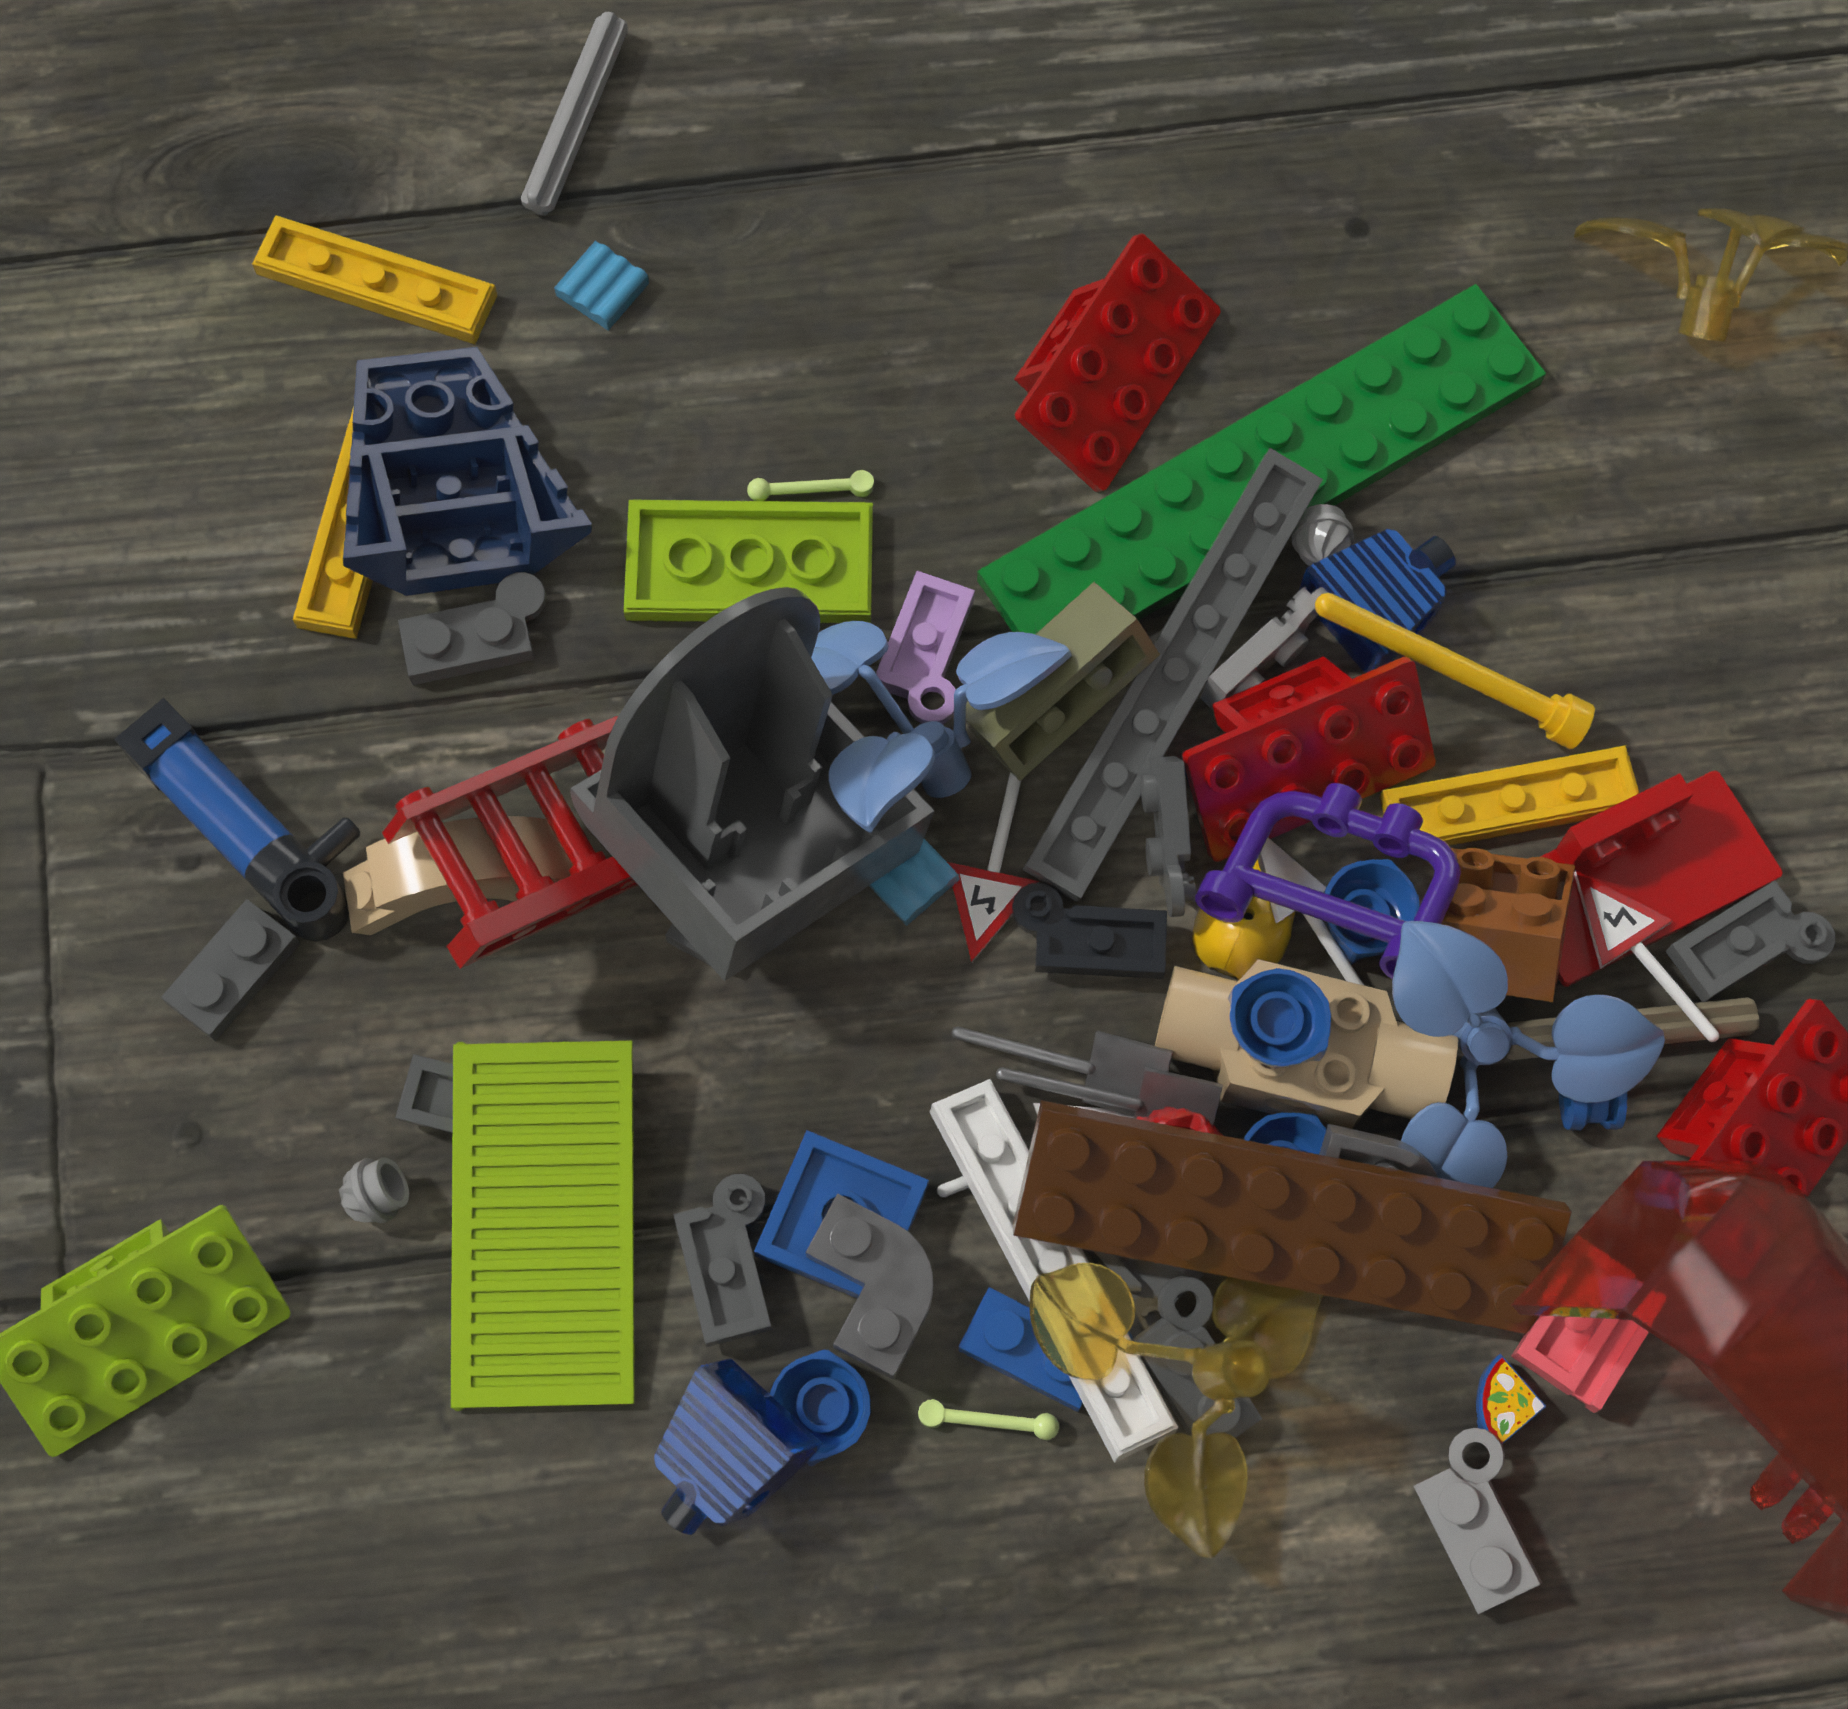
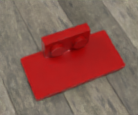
[1014,233,1221,492]
[1182,656,1436,862]
[1540,770,1783,987]
[1656,999,1848,1280]

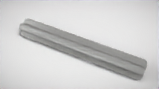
[521,12,628,216]

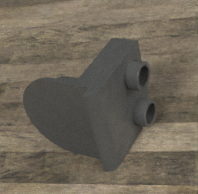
[571,587,934,982]

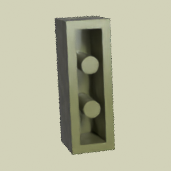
[966,582,1160,781]

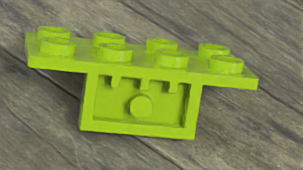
[0,1205,291,1457]

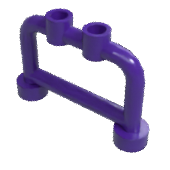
[1195,783,1461,980]

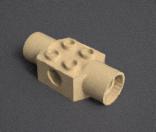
[1155,959,1458,1129]

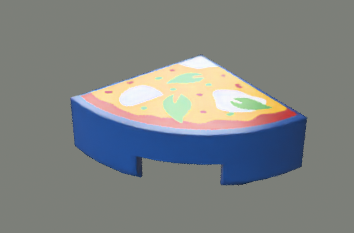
[1476,1353,1546,1444]

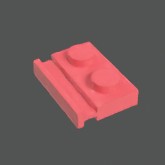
[1511,1243,1669,1413]

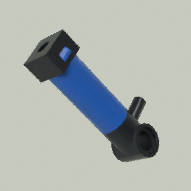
[115,697,361,942]

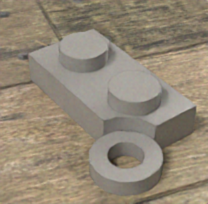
[1414,1428,1542,1614]

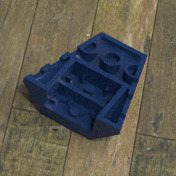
[343,347,592,596]

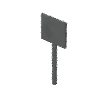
[952,1026,1173,1116]
[996,1067,1223,1125]

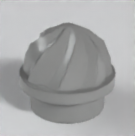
[1291,504,1354,569]
[339,1157,409,1223]

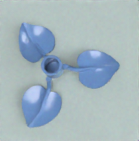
[812,621,1072,832]
[1392,921,1665,1188]

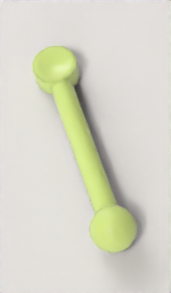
[747,470,874,501]
[918,1399,1059,1440]

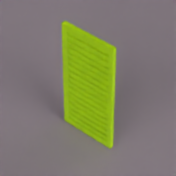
[451,1040,635,1411]

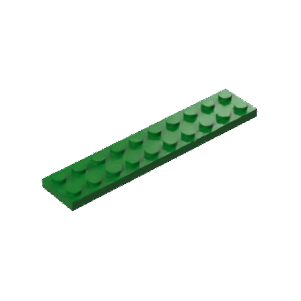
[977,284,1546,634]

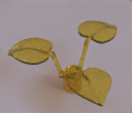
[1574,208,1848,342]
[1029,1263,1324,1558]

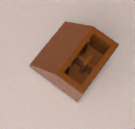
[1441,848,1575,1002]

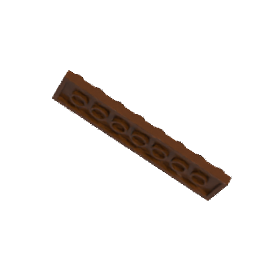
[1012,1100,1572,1334]

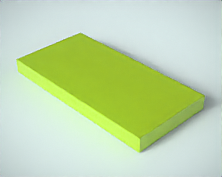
[624,500,873,623]

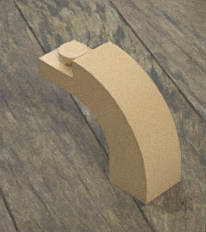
[343,816,573,935]

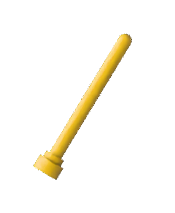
[1315,593,1595,749]

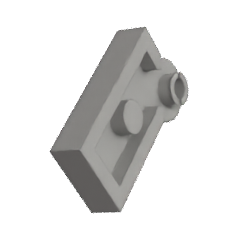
[1200,587,1328,711]

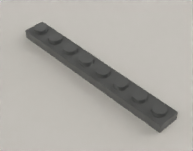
[1022,448,1323,902]

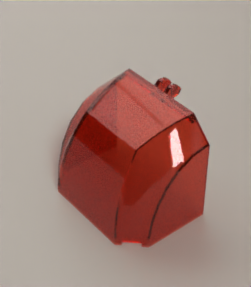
[1511,1161,1848,1614]

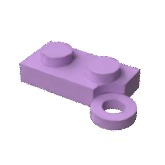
[876,571,975,724]

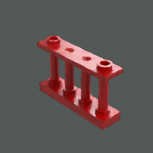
[382,716,638,969]

